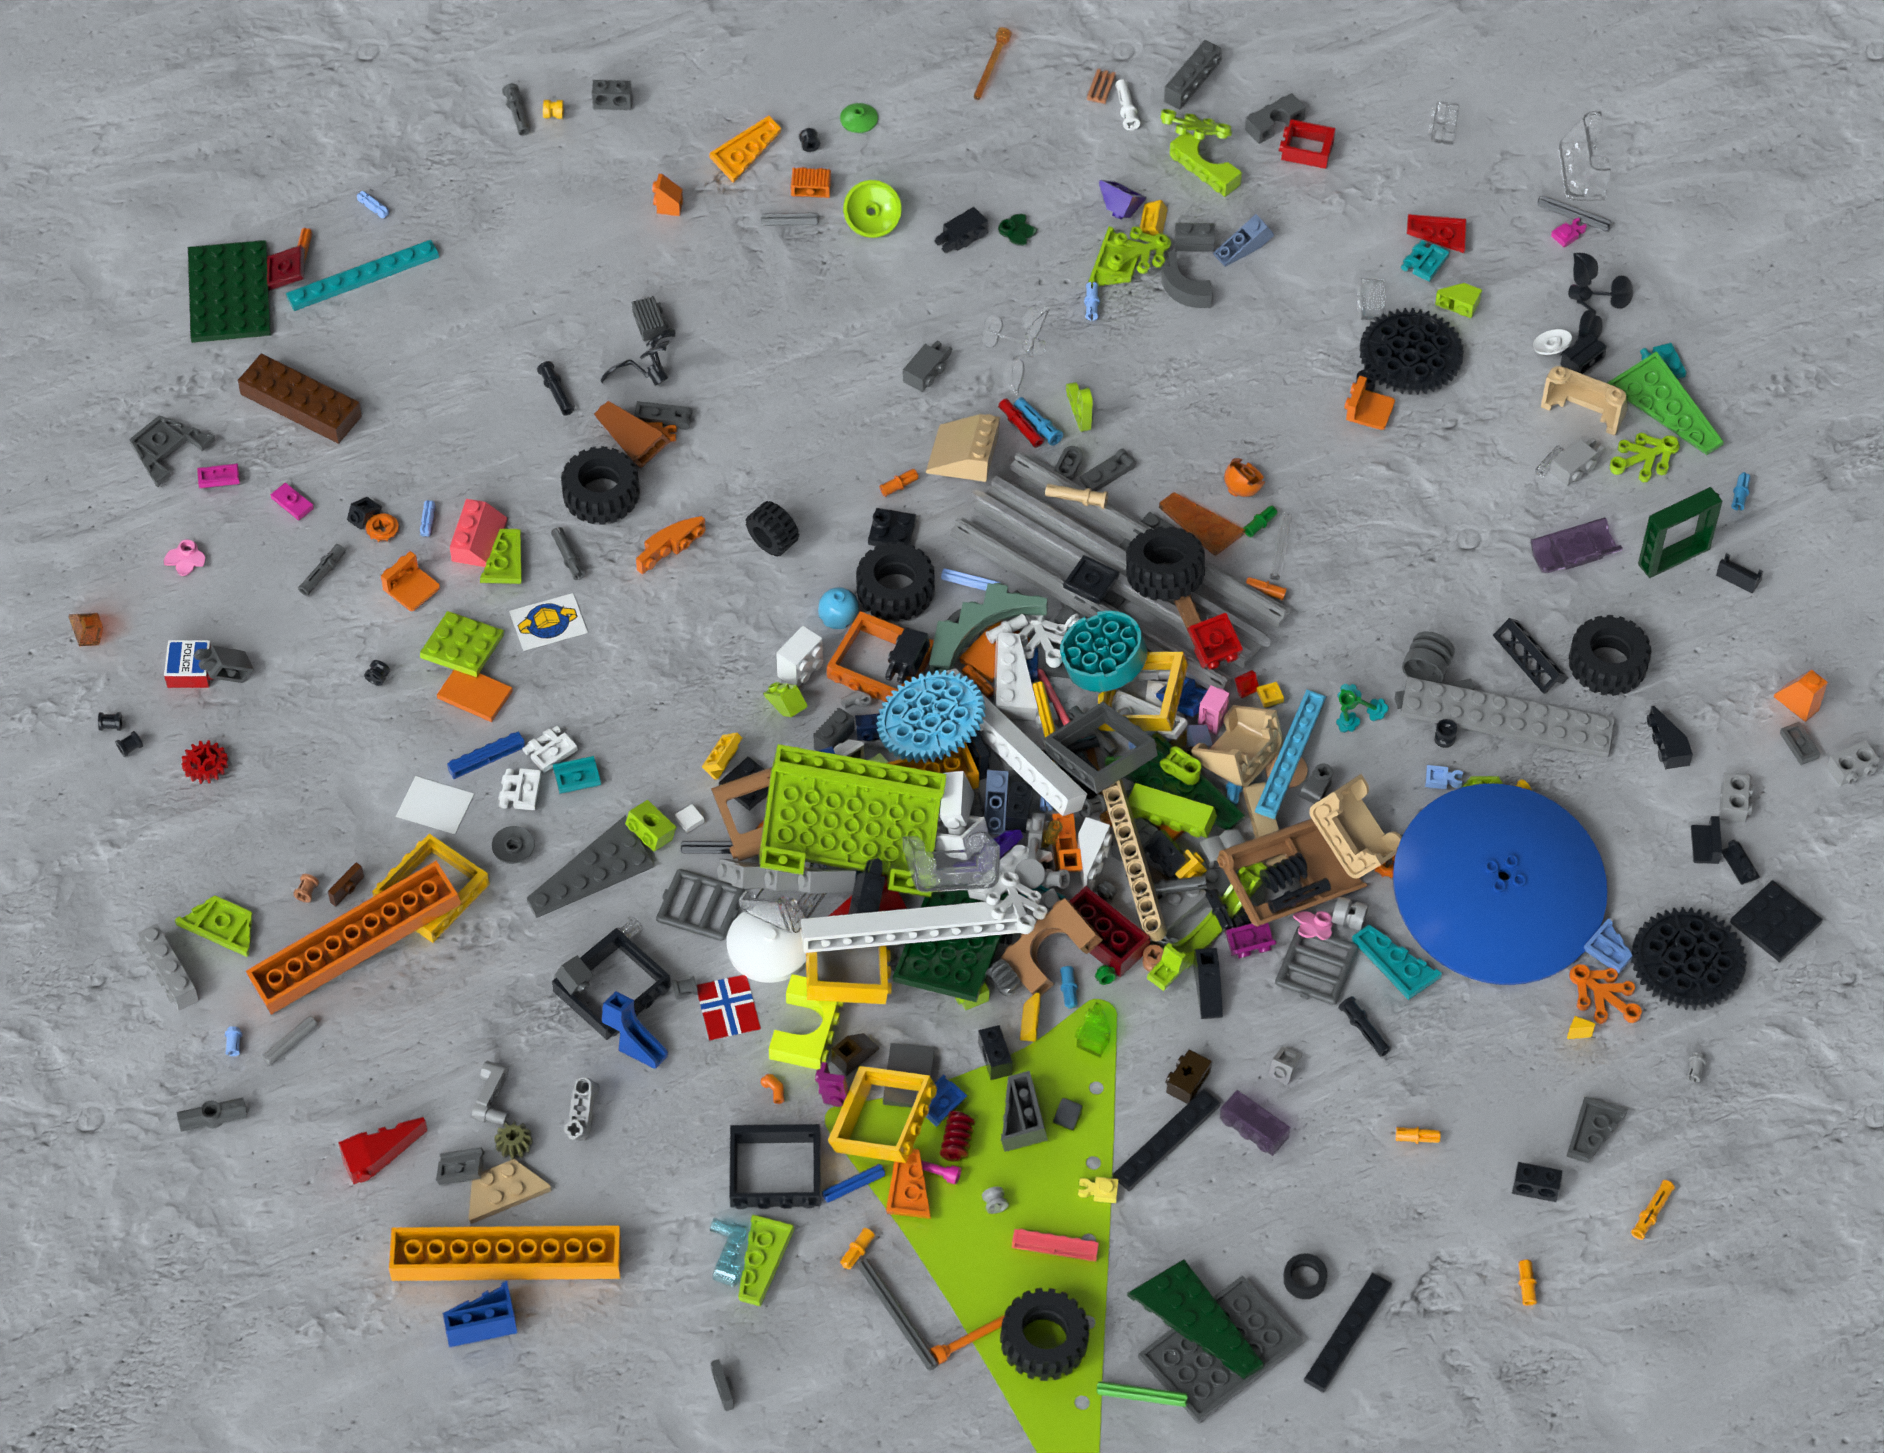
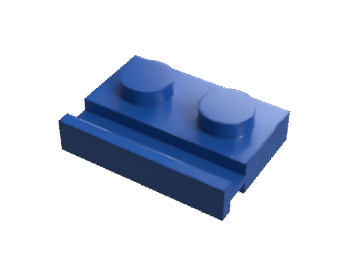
[913,1074,967,1127]

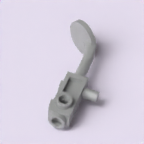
[1015,812,1049,889]

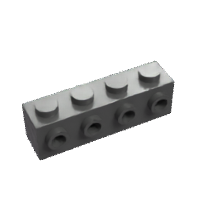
[1164,40,1222,110]

